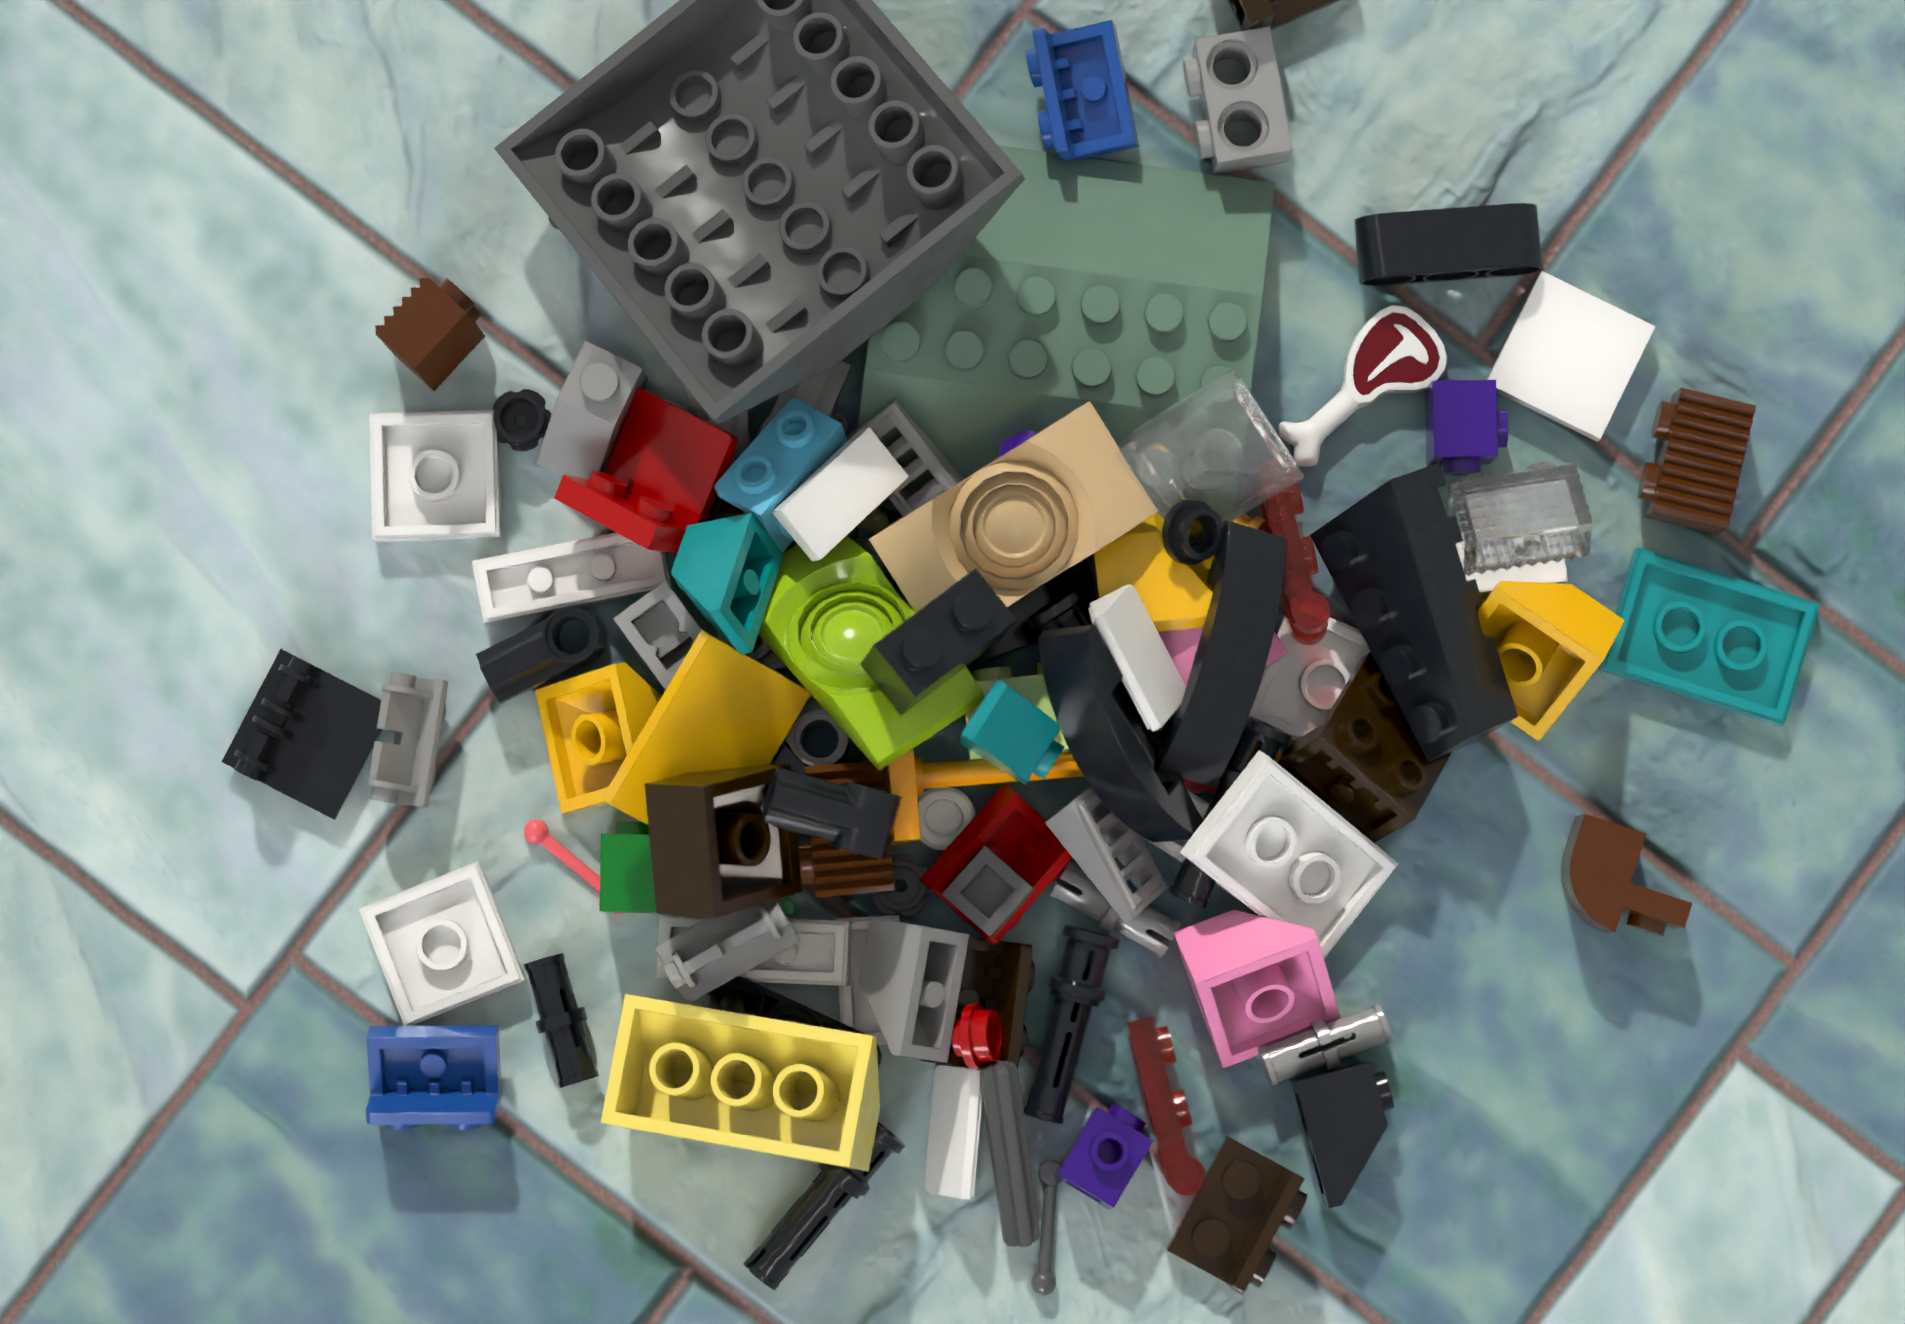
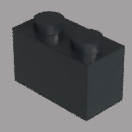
[860,568,1017,715]

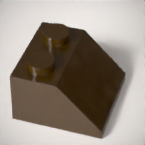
[645,764,802,918]

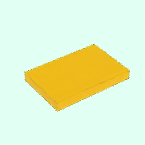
[602,630,811,825]

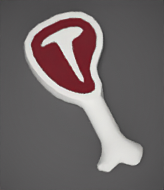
[1278,305,1447,467]

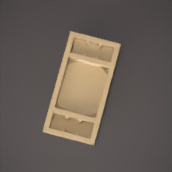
[869,401,1158,612]

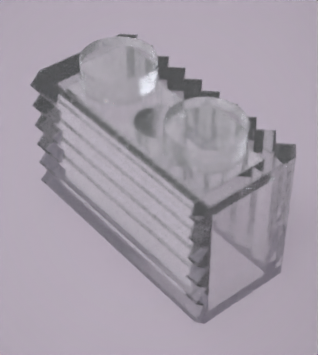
[1448,462,1592,576]

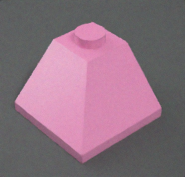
[1173,910,1341,1068]

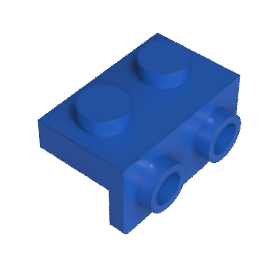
[1026,20,1140,162]
[366,1025,502,1130]

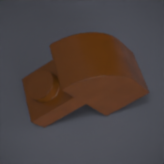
[1561,814,1693,936]

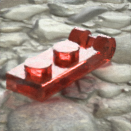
[1254,458,1330,645]
[1125,1016,1206,1196]

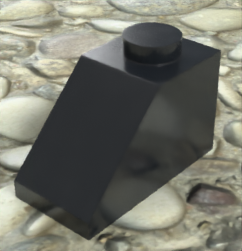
[1291,1061,1394,1208]

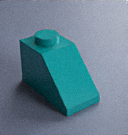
[671,513,783,654]
[960,679,1065,785]

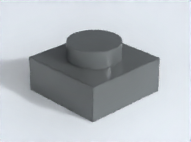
[942,846,1035,939]

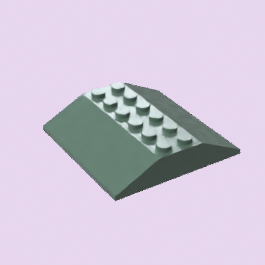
[858,145,1275,522]

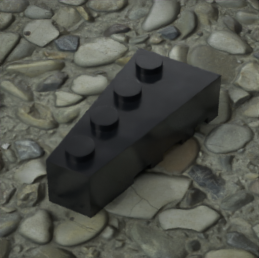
[1310,463,1518,762]

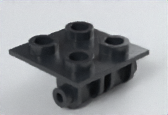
[222,649,382,820]

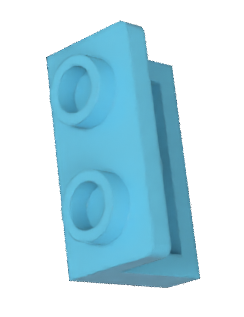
[715,398,848,553]

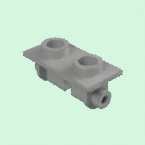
[366,672,448,808]
[655,900,800,1004]

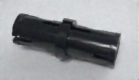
[524,953,599,1088]

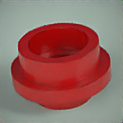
[952,1004,1003,1069]

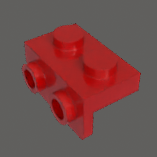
[919,784,1073,944]

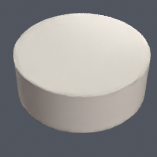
[918,787,975,851]

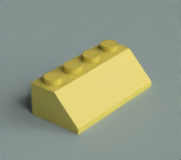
[600,994,880,1172]

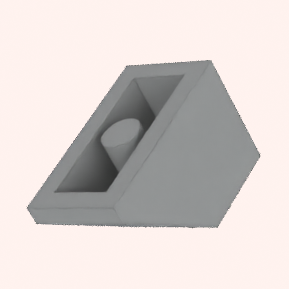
[536,341,648,479]
[859,917,970,1063]

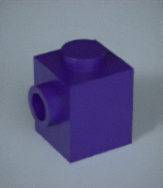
[1425,380,1508,476]
[1054,1104,1153,1209]

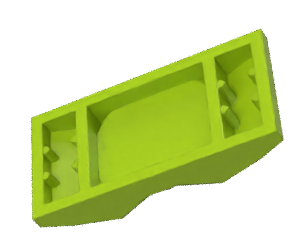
[758,536,984,771]

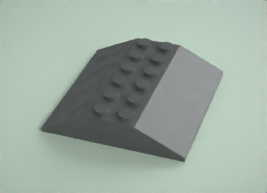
[494,0,1025,425]

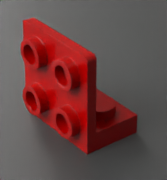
[554,389,738,553]

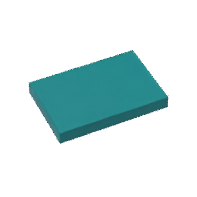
[1598,547,1820,726]

